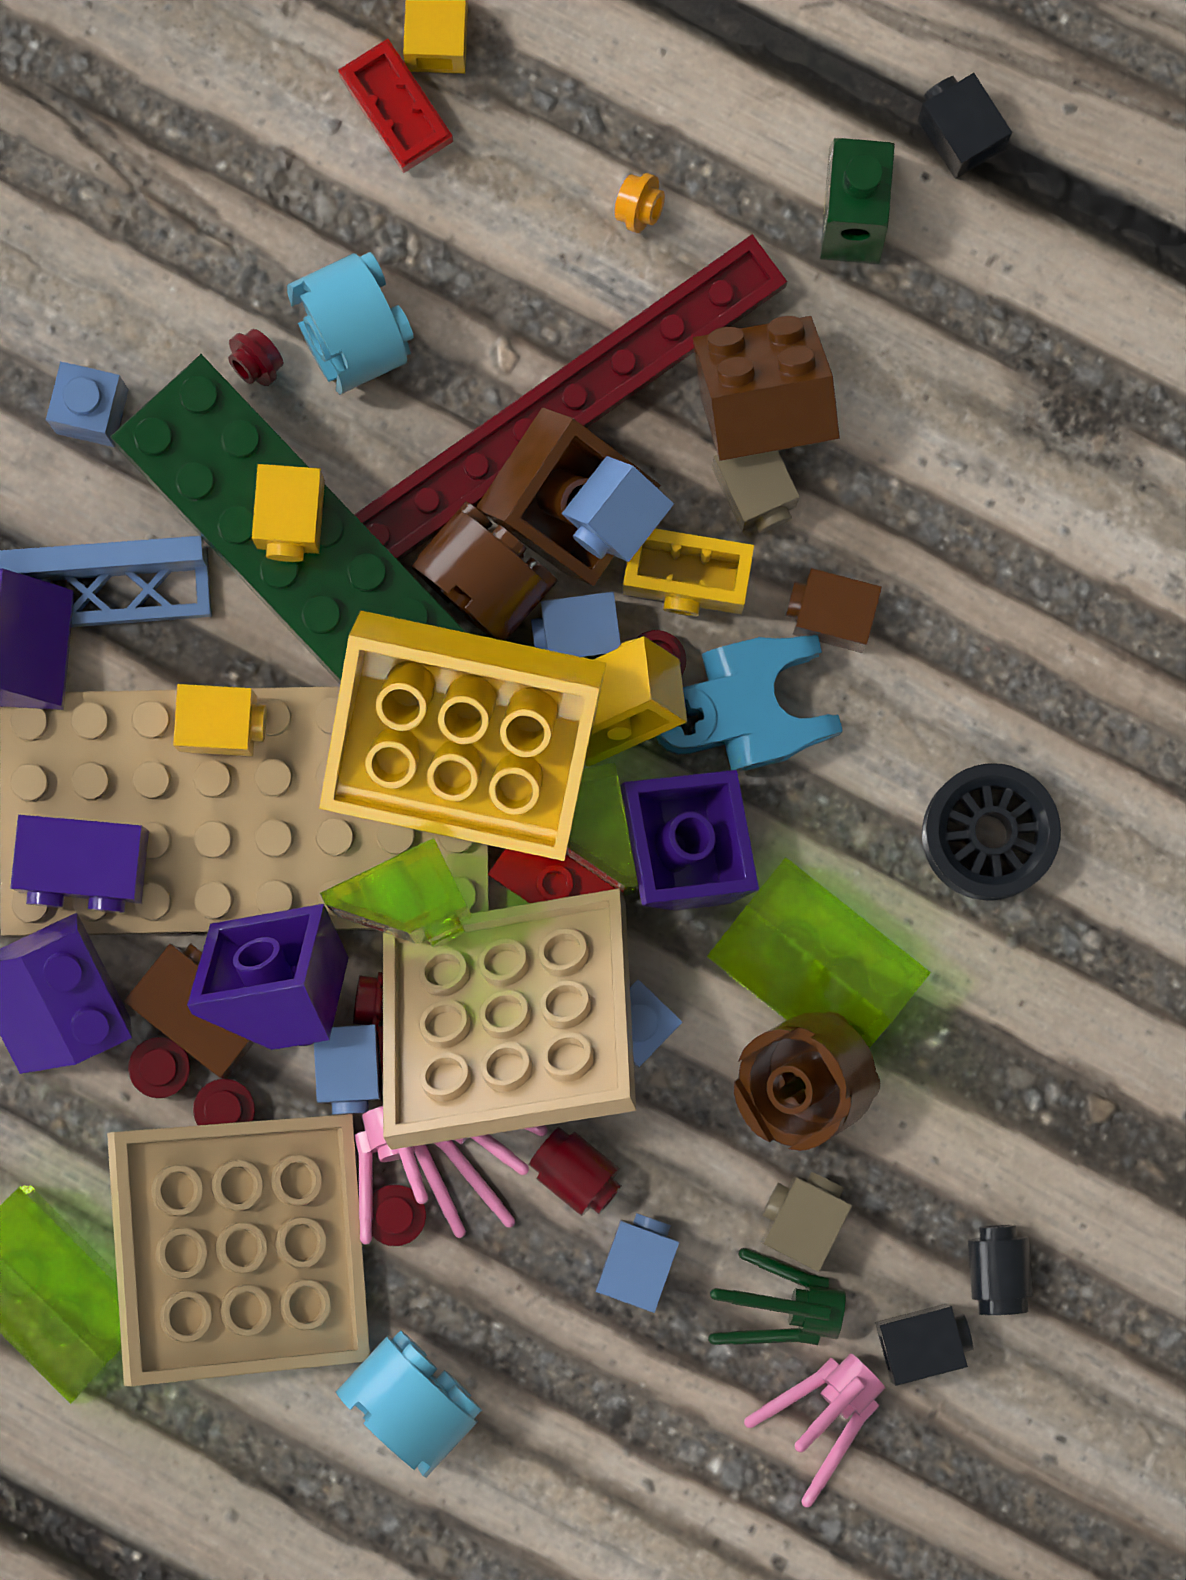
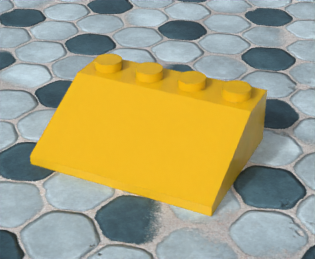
[319,611,606,861]

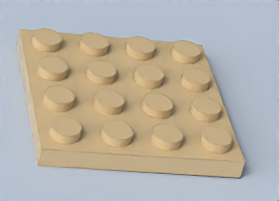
[383,888,636,1150]
[107,1114,370,1386]

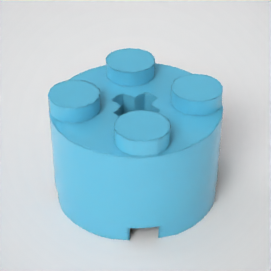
[287,252,414,395]
[336,1330,482,1478]

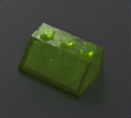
[706,857,931,1048]
[0,1185,122,1404]

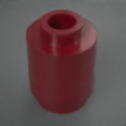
[528,1127,622,1216]

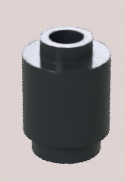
[968,1225,1034,1315]

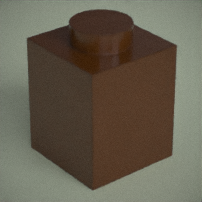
[785,568,882,653]

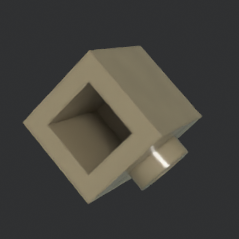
[760,1172,852,1272]

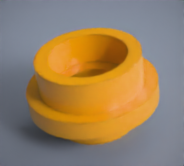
[615,173,665,233]

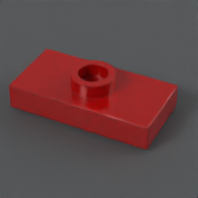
[338,38,454,173]
[488,849,615,904]

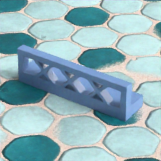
[0,536,212,627]

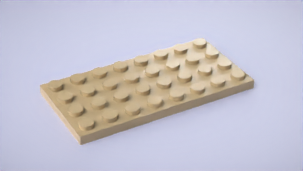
[0,686,489,937]

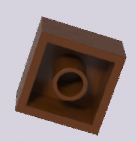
[693,316,840,461]
[476,407,661,586]

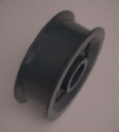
[922,763,1061,901]

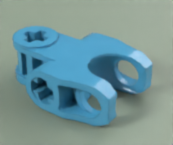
[655,635,843,772]

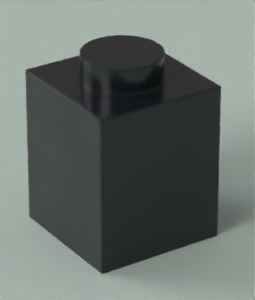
[918,73,1013,179]
[875,1303,974,1386]

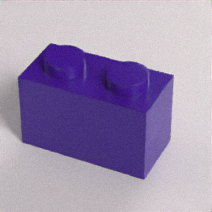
[10,814,149,913]

